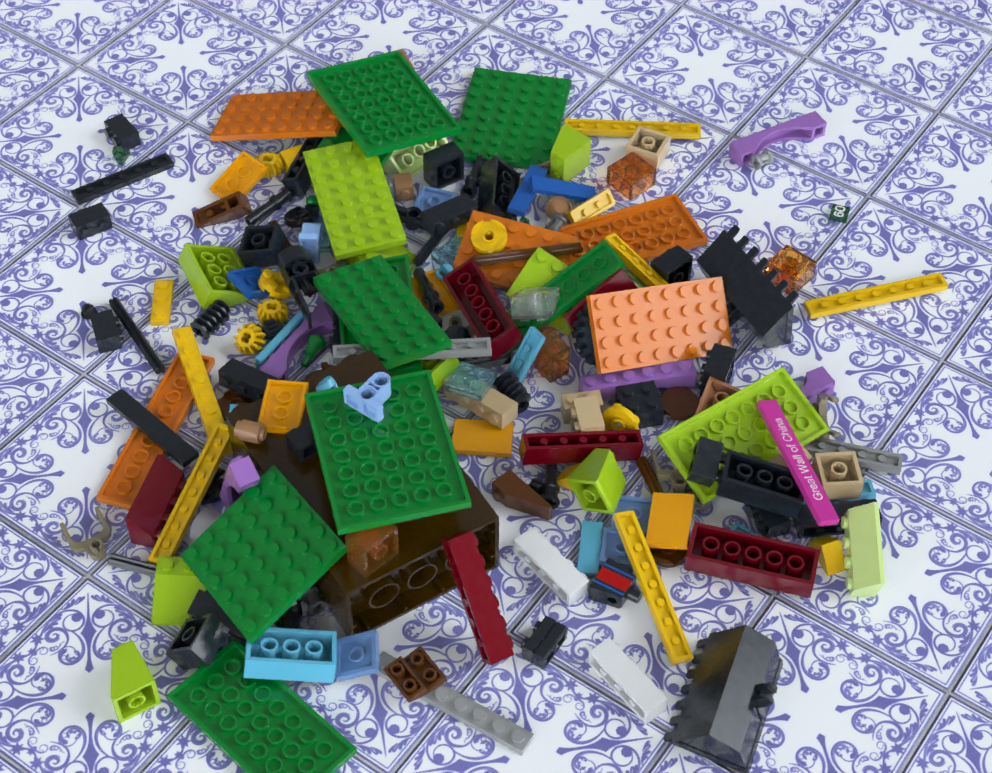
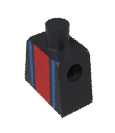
[588,557,643,609]

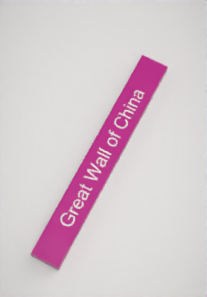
[756,400,840,526]

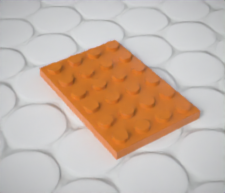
[452,210,577,290]

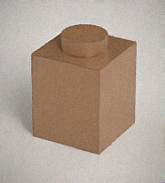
[393,172,414,202]

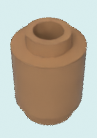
[234,419,267,444]

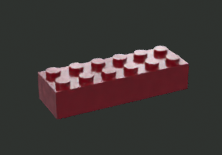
[442,257,524,361]
[684,522,820,598]

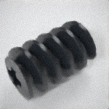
[190,299,230,340]
[493,371,531,414]

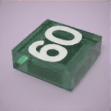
[829,204,850,223]

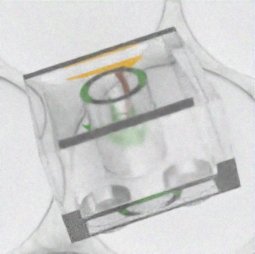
[509,287,560,322]

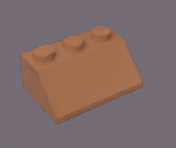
[694,376,741,416]

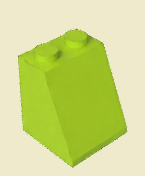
[550,123,591,181]
[566,448,627,514]
[111,640,161,724]

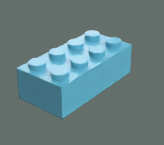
[244,627,337,683]

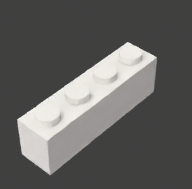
[513,527,589,606]
[588,638,668,724]

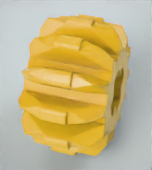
[256,151,283,179]
[257,297,289,325]
[233,323,266,356]

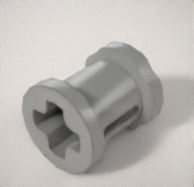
[750,149,774,170]

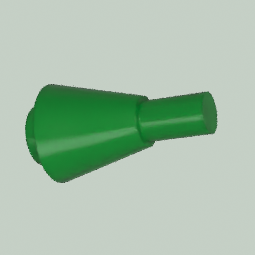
[300,334,326,368]

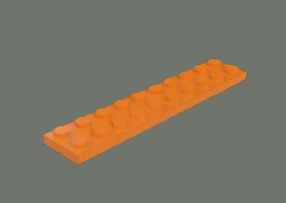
[96,352,215,510]

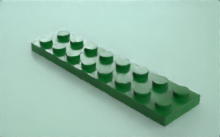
[507,239,626,353]

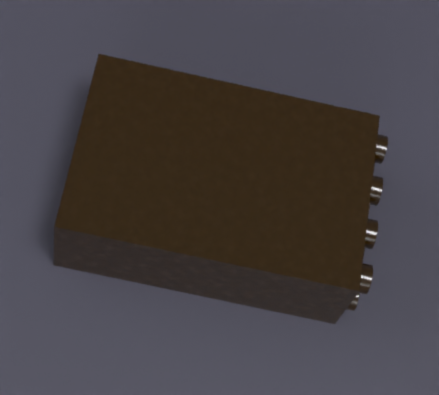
[225,349,499,636]

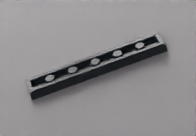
[71,153,175,205]
[106,388,199,468]

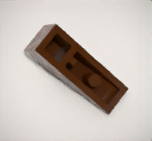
[192,191,252,229]
[491,470,552,520]

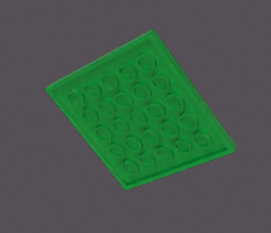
[180,464,349,644]

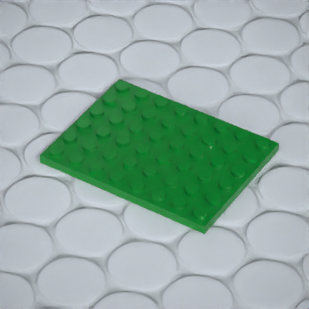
[306,50,462,158]
[453,68,572,170]
[304,369,471,535]

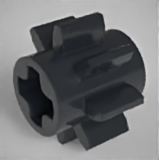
[261,318,283,341]

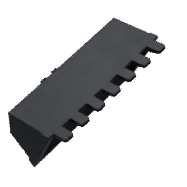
[696,225,799,349]
[663,625,783,773]

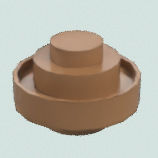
[545,196,572,220]

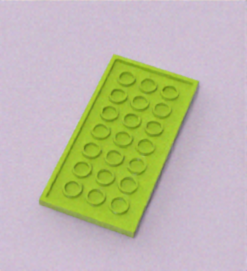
[303,140,407,261]
[657,367,830,505]

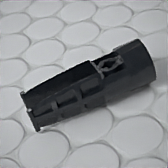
[276,245,337,329]

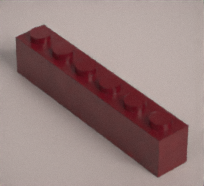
[518,430,644,465]
[440,530,514,665]

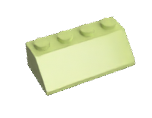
[383,138,448,179]
[841,502,885,597]

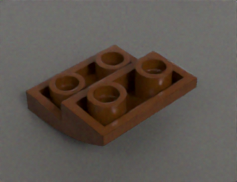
[383,645,447,703]

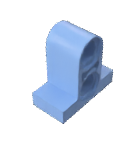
[298,222,322,264]
[343,372,391,423]

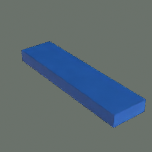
[507,164,548,217]
[529,175,596,202]

